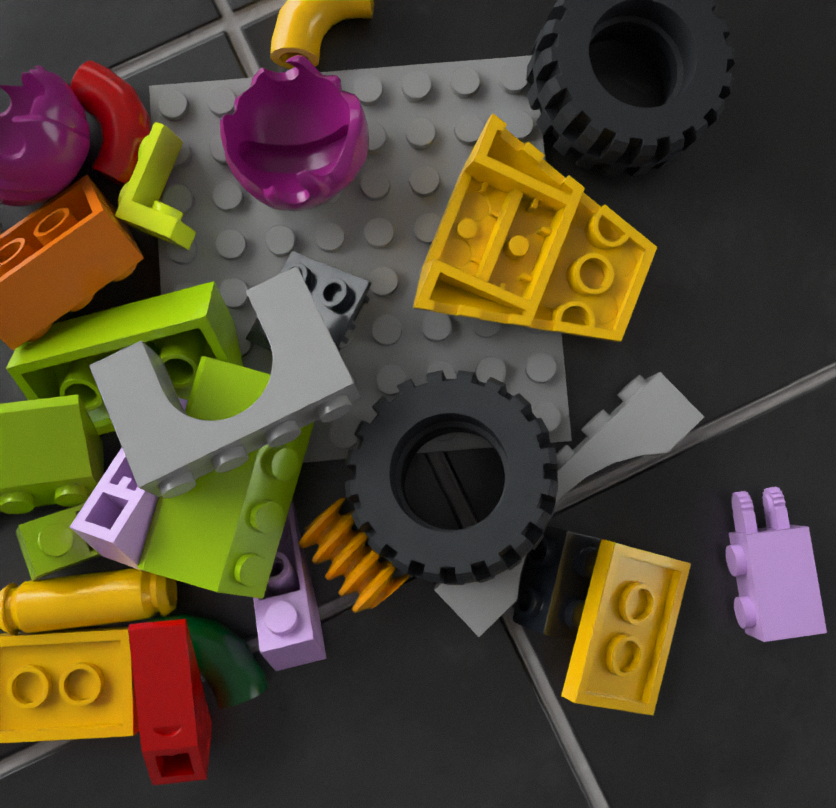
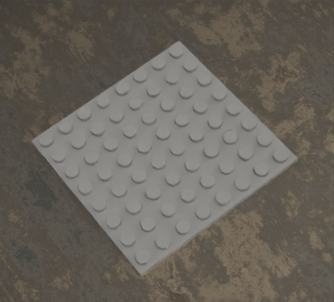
[149,55,572,463]

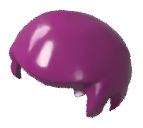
[220,55,369,212]
[0,65,90,207]

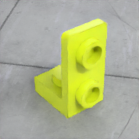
[115,122,196,251]

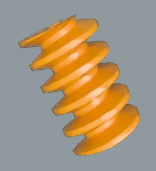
[298,496,410,613]

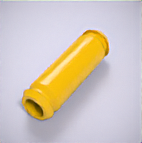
[0,568,177,635]

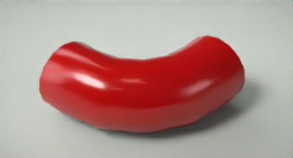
[70,60,152,187]

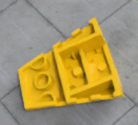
[413,113,657,342]

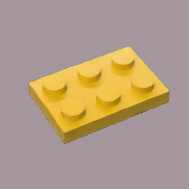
[561,539,691,715]
[0,627,139,743]

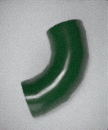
[141,614,268,708]

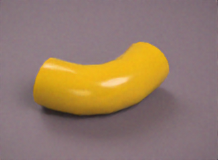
[270,0,374,69]

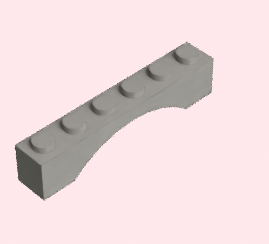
[434,372,704,637]

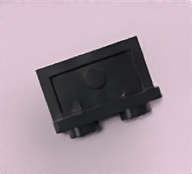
[513,525,612,640]

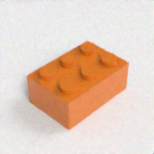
[0,175,144,350]

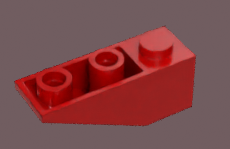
[128,619,212,785]

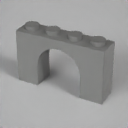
[89,266,362,498]

